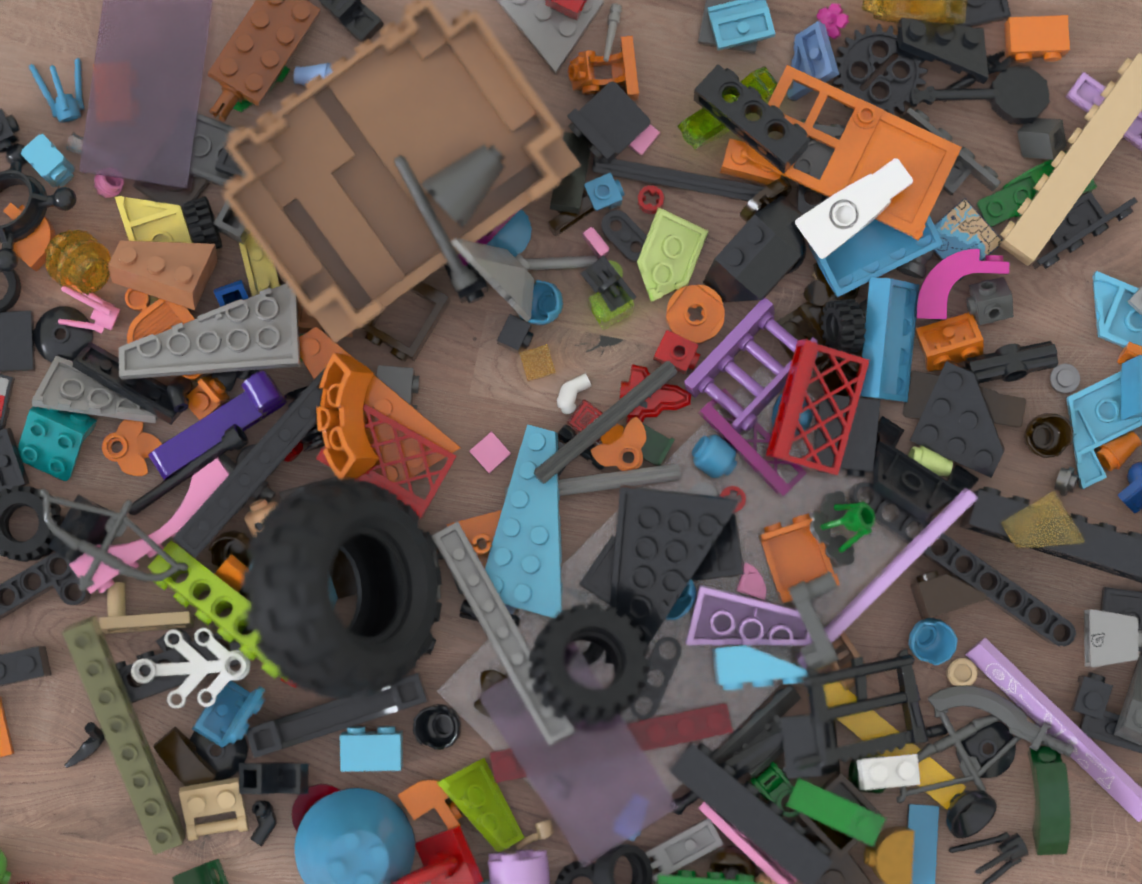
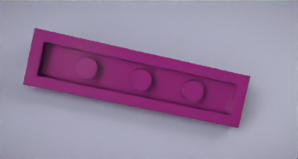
[698,388,807,498]

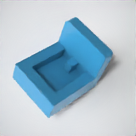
[584,172,624,211]

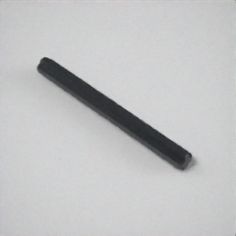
[592,156,765,201]

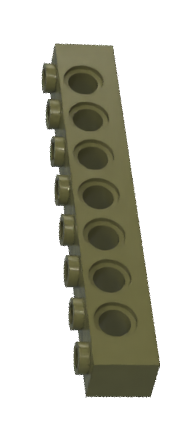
[62,615,186,855]

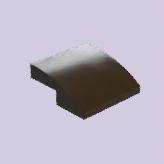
[776,301,829,366]

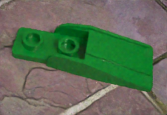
[976,152,1096,227]

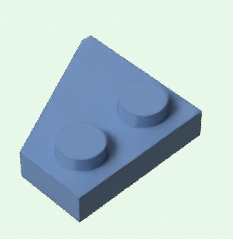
[787,21,839,101]

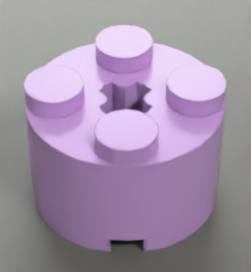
[488,849,550,884]

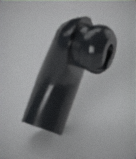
[167,376,192,413]
[250,800,277,846]

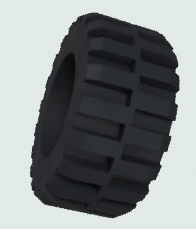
[528,603,650,726]

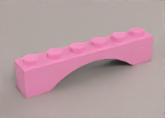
[69,457,230,594]

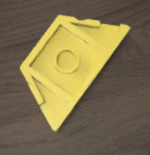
[115,196,193,305]

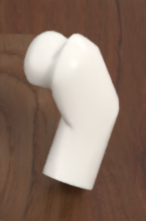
[557,373,592,414]

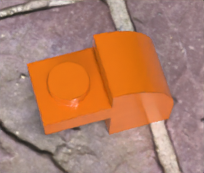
[3,203,56,272]
[398,779,463,829]

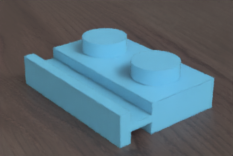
[707,0,775,51]

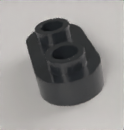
[601,210,647,262]

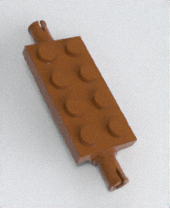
[208,0,321,122]

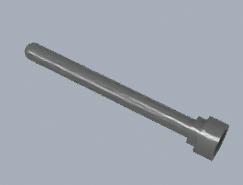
[394,155,477,292]

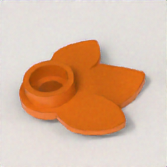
[591,417,647,471]
[102,419,162,476]

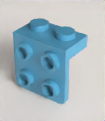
[192,680,265,748]

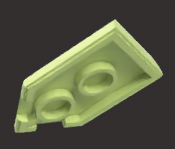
[637,208,709,301]

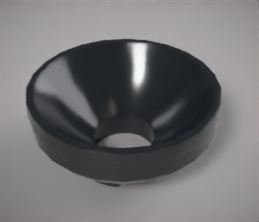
[946,790,997,838]

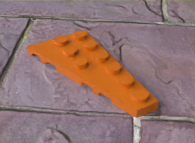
[299,327,462,486]

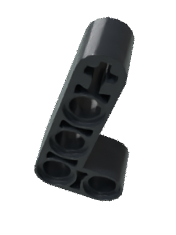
[0,553,91,620]

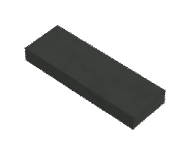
[550,132,592,214]

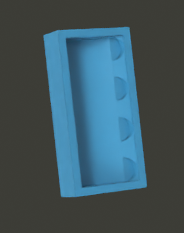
[808,215,943,297]
[860,277,919,402]

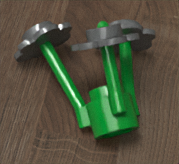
[810,491,875,566]

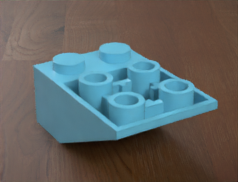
[712,645,808,691]

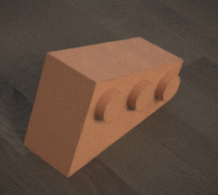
[108,240,218,310]

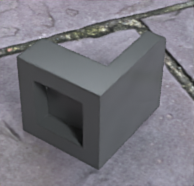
[1017,118,1067,160]

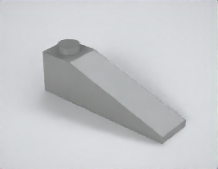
[451,238,534,322]

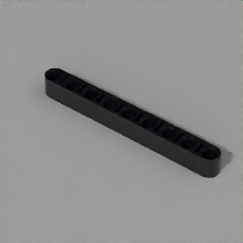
[849,482,1076,646]

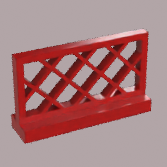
[766,339,870,476]
[316,404,457,519]

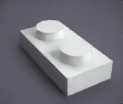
[857,754,920,790]

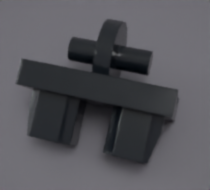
[580,255,637,316]

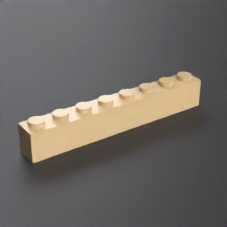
[999,53,1142,266]

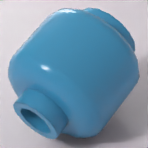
[691,434,737,479]

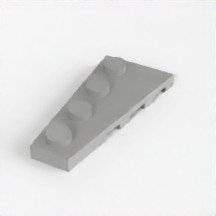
[32,356,159,424]

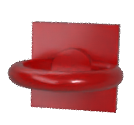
[391,825,484,884]

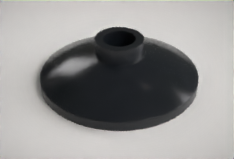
[34,306,93,363]
[956,721,1016,778]
[190,731,248,780]

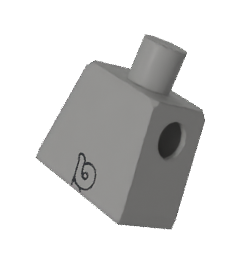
[1084,610,1142,667]

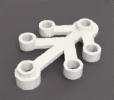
[131,628,251,708]

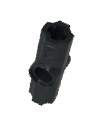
[965,341,1058,383]

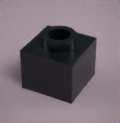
[497,314,534,354]

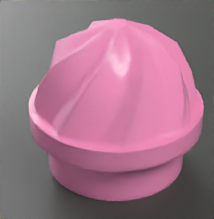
[94,168,124,198]

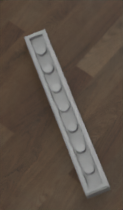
[432,522,576,747]

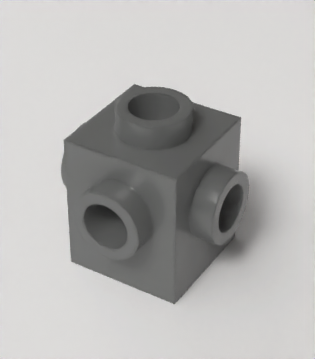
[966,277,1014,325]

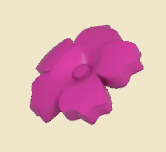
[816,3,849,39]

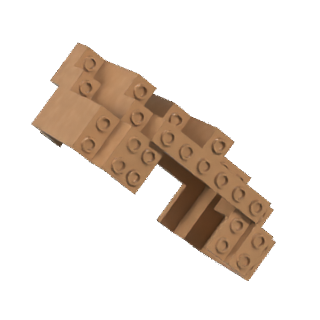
[222,0,581,344]

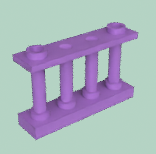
[684,298,818,434]

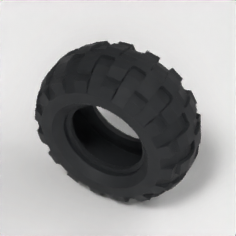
[243,478,442,698]

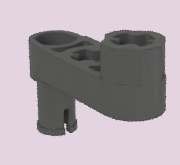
[788,571,839,671]

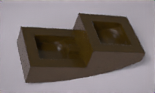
[153,727,217,786]

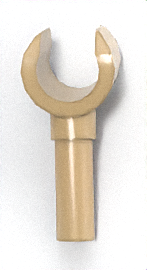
[515,819,554,850]

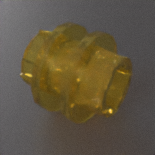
[45,229,111,295]

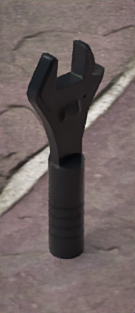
[943,51,1013,102]

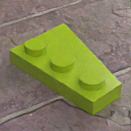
[437,758,525,853]

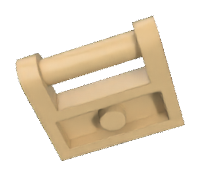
[179,777,249,841]

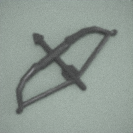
[39,489,188,591]
[896,708,1040,803]

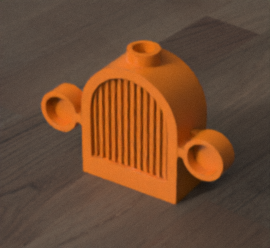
[125,288,203,380]

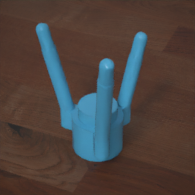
[29,58,85,123]

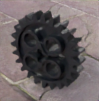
[832,24,927,115]

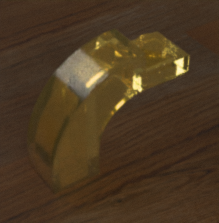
[862,0,967,25]

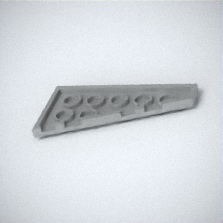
[497,0,604,75]
[119,281,300,379]

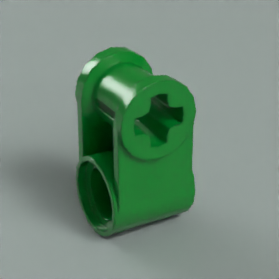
[750,761,800,817]

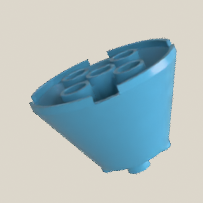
[295,788,415,884]

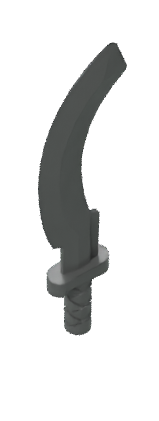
[928,685,1074,757]

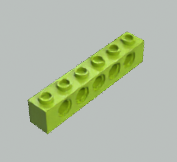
[148,540,288,681]

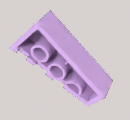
[685,584,812,645]

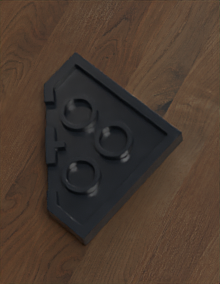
[910,359,1005,478]

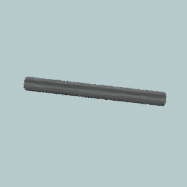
[534,361,677,483]

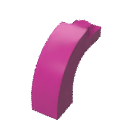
[917,249,1010,319]

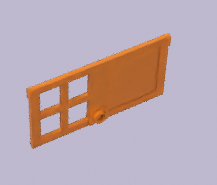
[741,65,962,241]

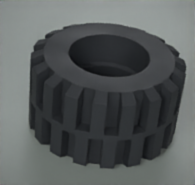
[0,485,64,562]

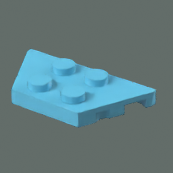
[1092,271,1142,348]

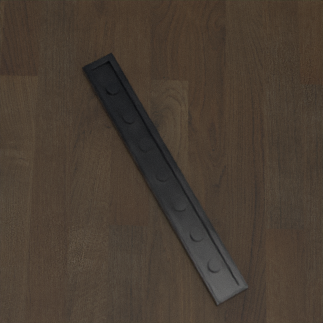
[173,367,326,558]

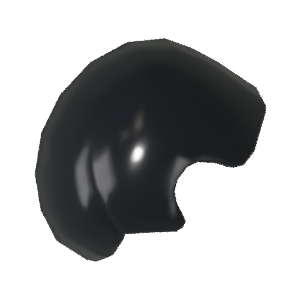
[413,704,462,750]

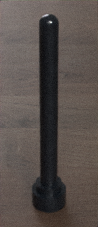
[129,424,249,515]

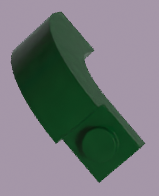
[1028,746,1071,855]

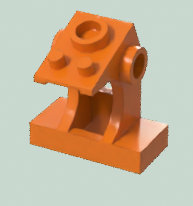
[568,36,639,100]

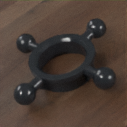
[0,143,77,272]

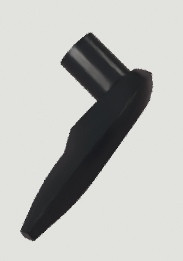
[65,722,105,768]

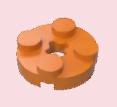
[666,284,725,344]

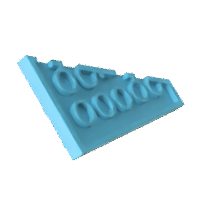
[485,424,563,618]

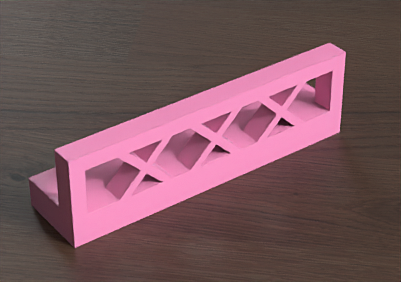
[699,801,797,884]

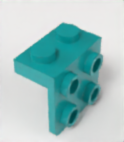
[18,407,97,481]

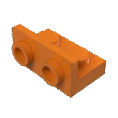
[915,313,984,372]

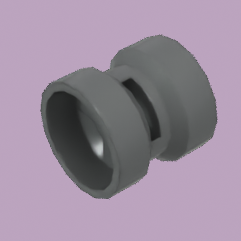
[896,250,934,279]

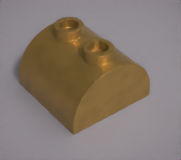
[864,826,914,884]

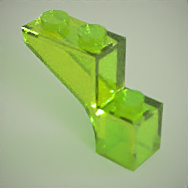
[677,66,778,149]

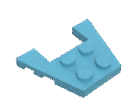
[1066,371,1142,490]

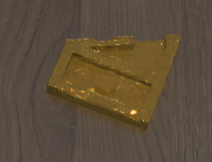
[1001,491,1085,549]

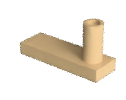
[99,582,194,634]

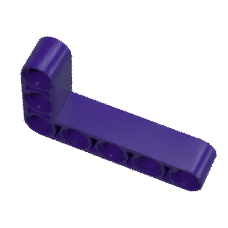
[148,371,287,480]

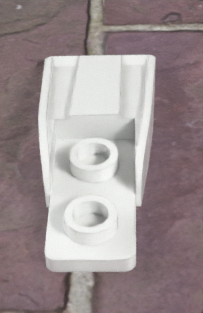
[795,159,913,259]

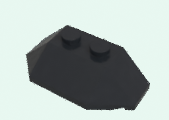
[703,195,804,303]

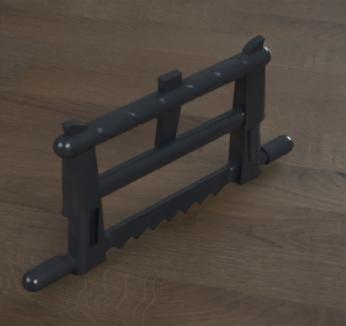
[793,648,948,769]

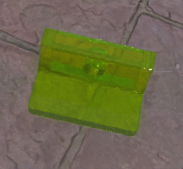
[588,292,635,331]

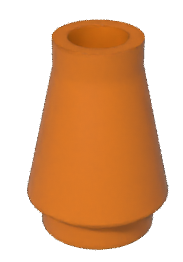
[1096,431,1142,471]

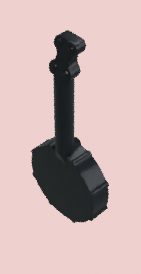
[910,66,1050,124]

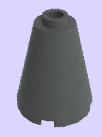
[420,144,505,228]

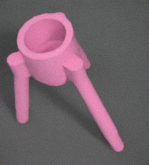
[58,276,121,334]

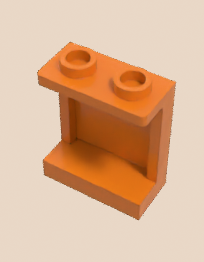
[759,513,840,604]

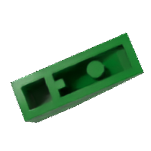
[786,778,886,846]

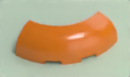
[317,353,379,479]

